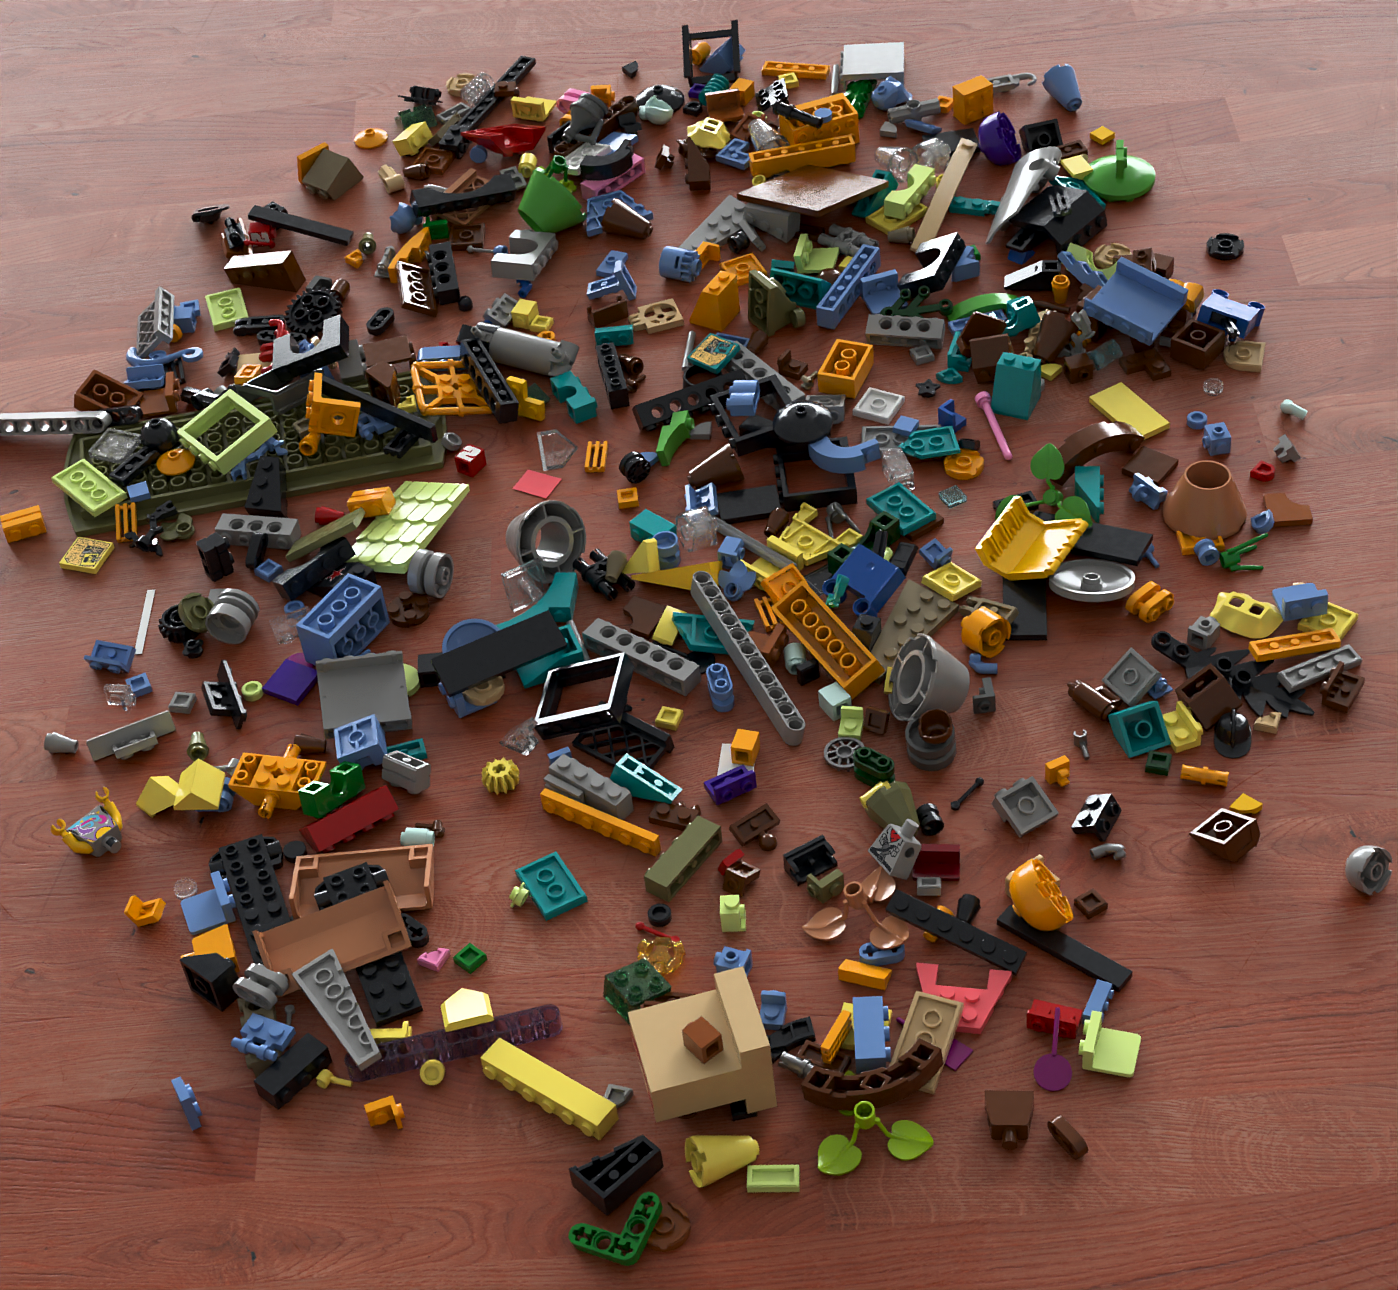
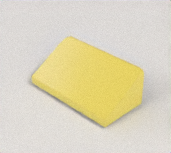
[1060,155,1093,180]

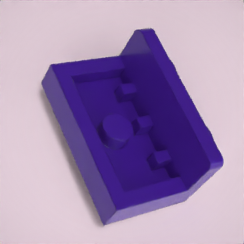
[704,765,757,805]

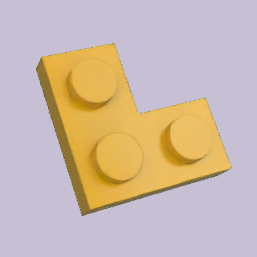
[506,376,545,421]

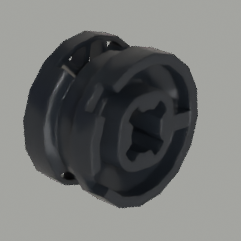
[619,451,651,484]

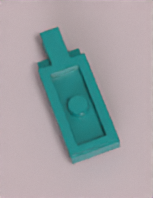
[949,196,1000,217]

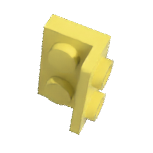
[1162,701,1203,753]

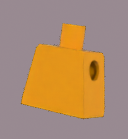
[181,924,240,972]

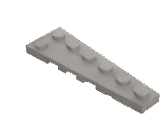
[292,949,382,1071]

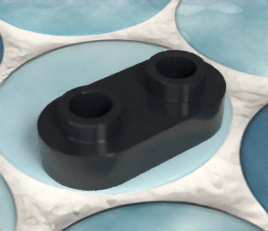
[366,307,395,336]

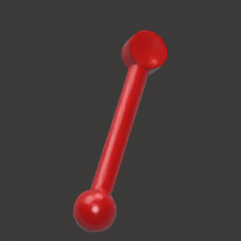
[244,239,276,248]
[635,922,680,946]

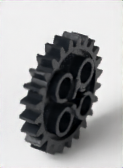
[284,287,343,338]

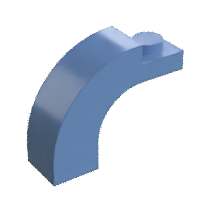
[808,436,881,474]

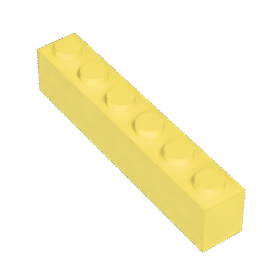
[480,1038,619,1140]

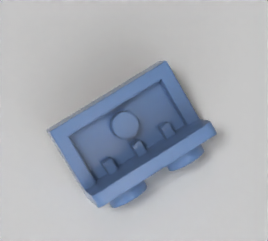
[124,364,166,392]
[684,482,719,524]
[84,640,136,674]

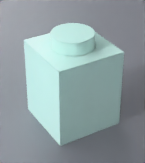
[818,681,852,721]

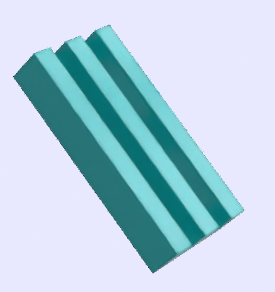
[387,738,428,760]

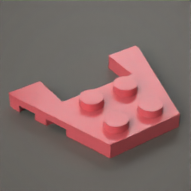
[916,963,1012,1034]

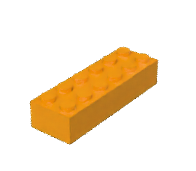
[771,580,885,700]

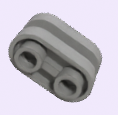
[233,963,289,1010]

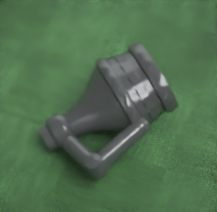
[562,93,608,146]

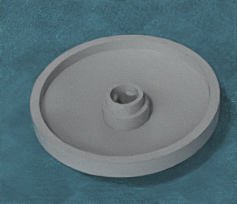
[1048,559,1135,602]

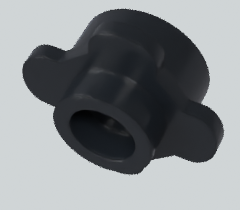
[182,639,204,659]

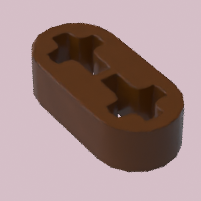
[1047,1115,1088,1160]

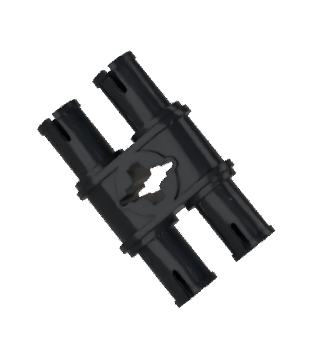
[572,549,635,601]

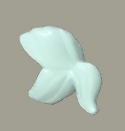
[639,95,673,125]

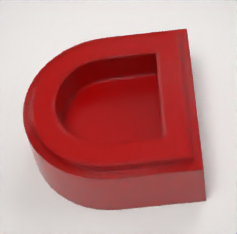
[1250,460,1275,482]

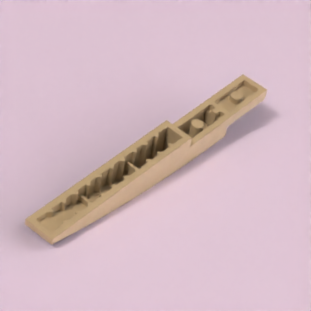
[910,137,978,252]

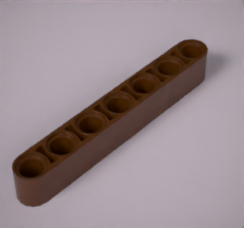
[554,96,638,158]

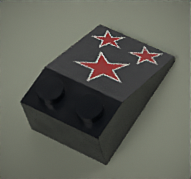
[307,562,377,598]

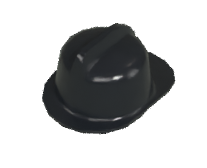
[1214,708,1251,759]

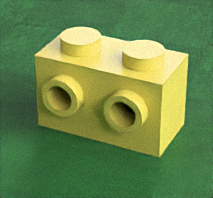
[392,122,433,156]

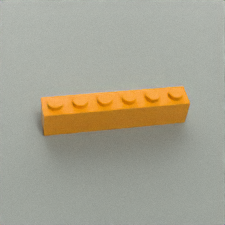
[749,135,856,178]

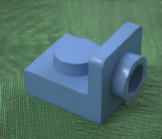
[760,990,787,1030]

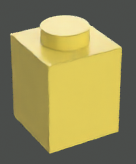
[511,299,539,329]

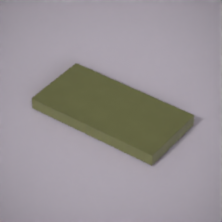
[285,507,366,562]

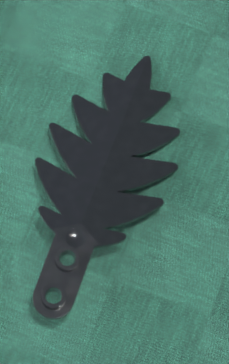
[1151,631,1315,719]

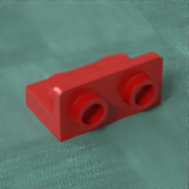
[1027,999,1083,1039]

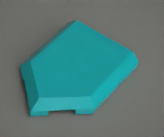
[897,426,960,459]

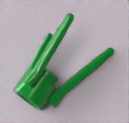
[1219,533,1268,572]

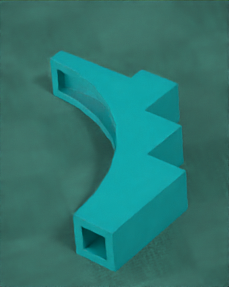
[496,572,579,630]

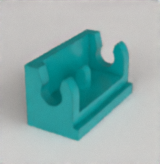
[947,331,972,372]

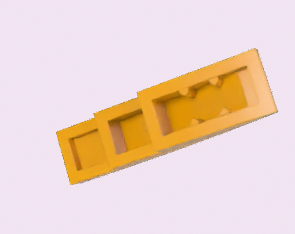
[388,227,432,283]

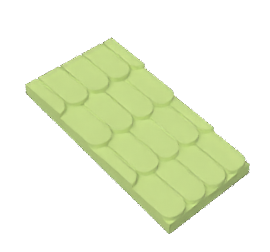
[346,481,470,574]

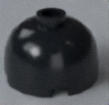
[140,418,180,455]

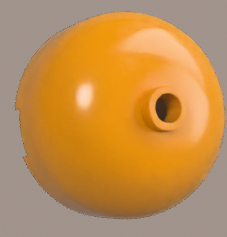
[1009,858,1073,931]

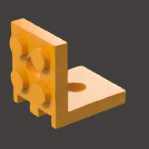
[305,372,360,437]

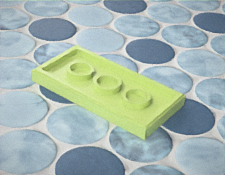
[51,459,128,517]

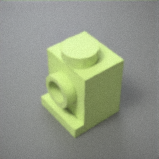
[720,895,746,932]

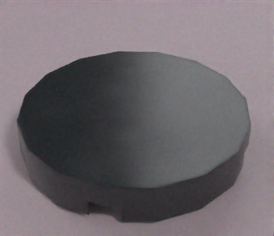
[1206,233,1244,260]

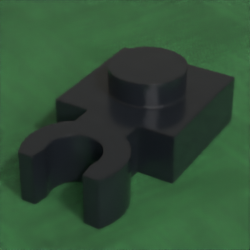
[217,347,240,378]

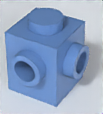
[1202,422,1231,456]

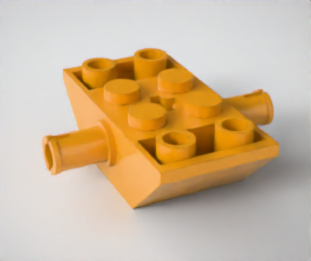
[228,744,327,819]

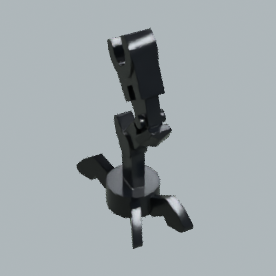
[124,500,178,557]

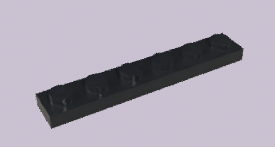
[885,889,1027,976]

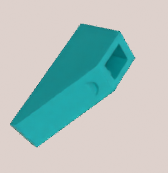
[1075,466,1104,523]

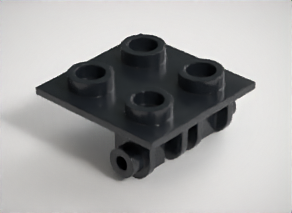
[755,78,789,112]
[398,85,443,106]

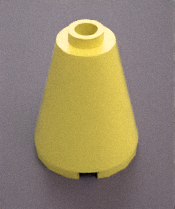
[685,1135,759,1188]

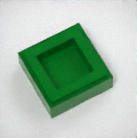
[453,943,487,974]

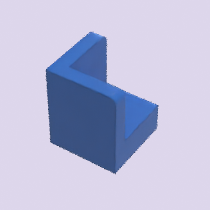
[938,399,966,433]

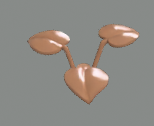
[802,866,910,950]

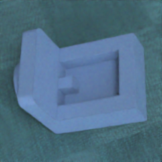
[919,538,953,570]

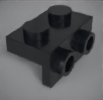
[439,125,472,159]
[1071,793,1122,842]

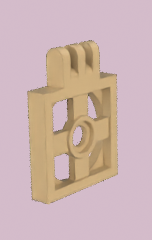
[628,298,684,334]

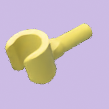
[316,1069,352,1089]

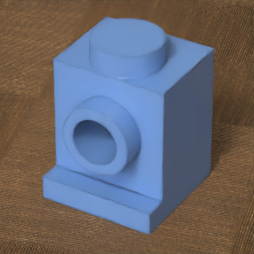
[717,536,745,569]
[714,946,753,977]

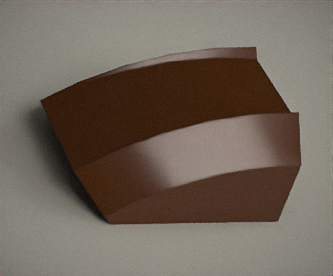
[1189,808,1261,862]

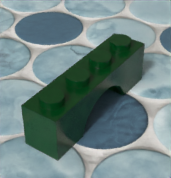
[827,511,900,575]

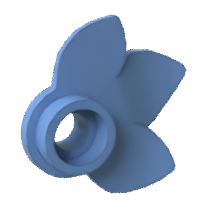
[718,560,756,601]

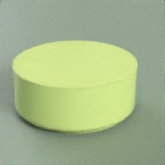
[241,681,264,701]

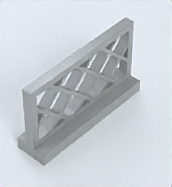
[136,286,174,359]

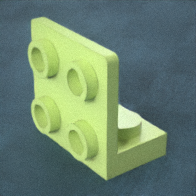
[793,234,839,274]

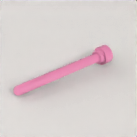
[975,391,1012,460]

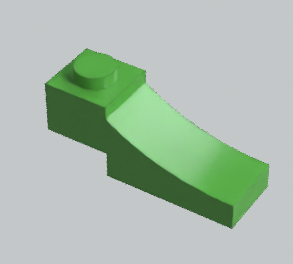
[656,410,695,466]

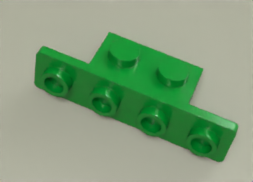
[844,79,877,119]

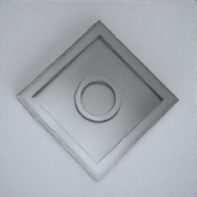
[1102,647,1162,707]

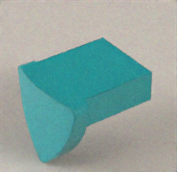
[769,259,795,278]

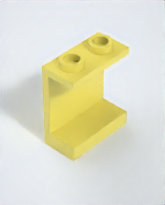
[741,535,804,592]

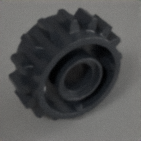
[158,604,200,643]

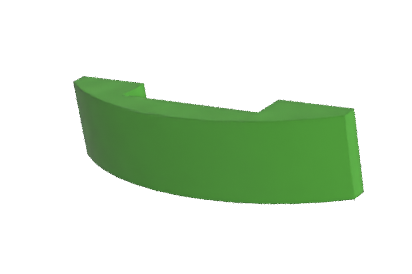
[946,293,1018,321]

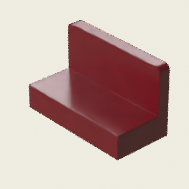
[912,844,960,881]

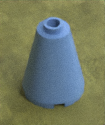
[1042,64,1082,111]

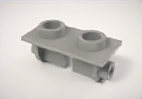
[374,246,396,278]

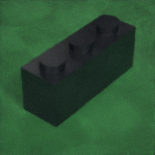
[254,1033,332,1110]

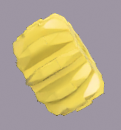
[482,757,520,795]

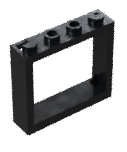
[709,374,792,457]
[773,436,858,512]
[533,652,634,740]

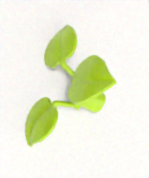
[818,1070,934,1175]

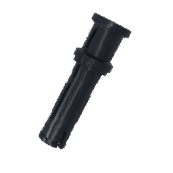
[773,99,823,129]

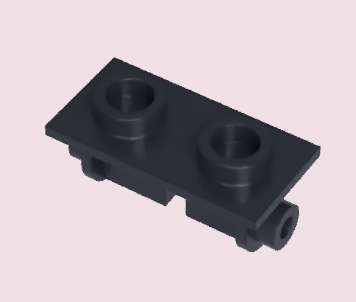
[224,217,246,249]

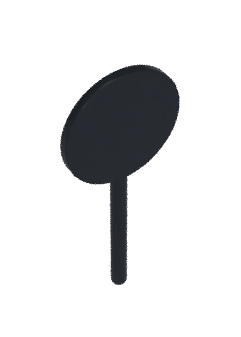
[652,641,716,674]

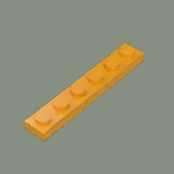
[540,788,661,856]

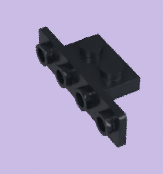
[201,660,247,729]

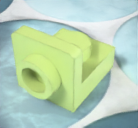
[838,706,864,741]

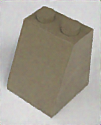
[302,149,364,200]

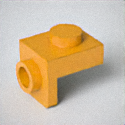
[591,85,615,108]
[695,241,721,270]
[124,895,166,927]

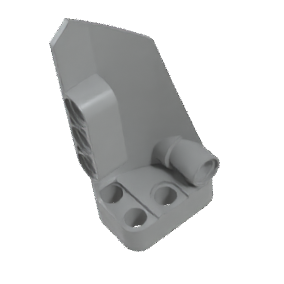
[985,147,1062,244]

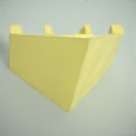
[136,776,178,818]

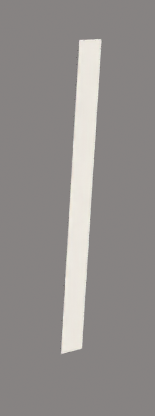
[135,590,155,654]

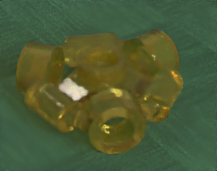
[637,937,686,980]

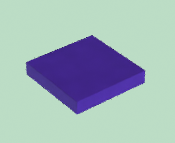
[262,659,318,706]

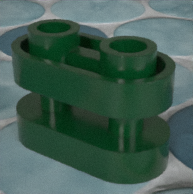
[853,747,895,788]

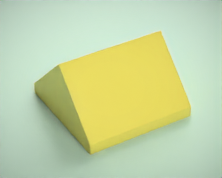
[173,758,226,810]

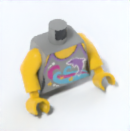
[51,787,123,857]

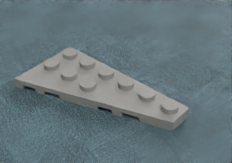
[678,194,756,251]

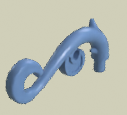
[126,347,204,367]

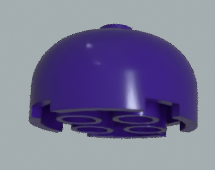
[978,111,1021,166]

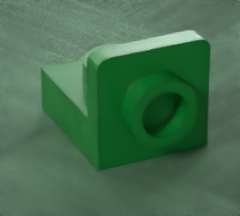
[423,216,449,240]

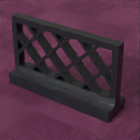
[572,700,675,769]

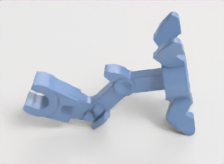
[231,437,288,481]

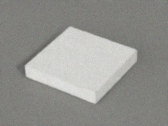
[853,387,905,425]

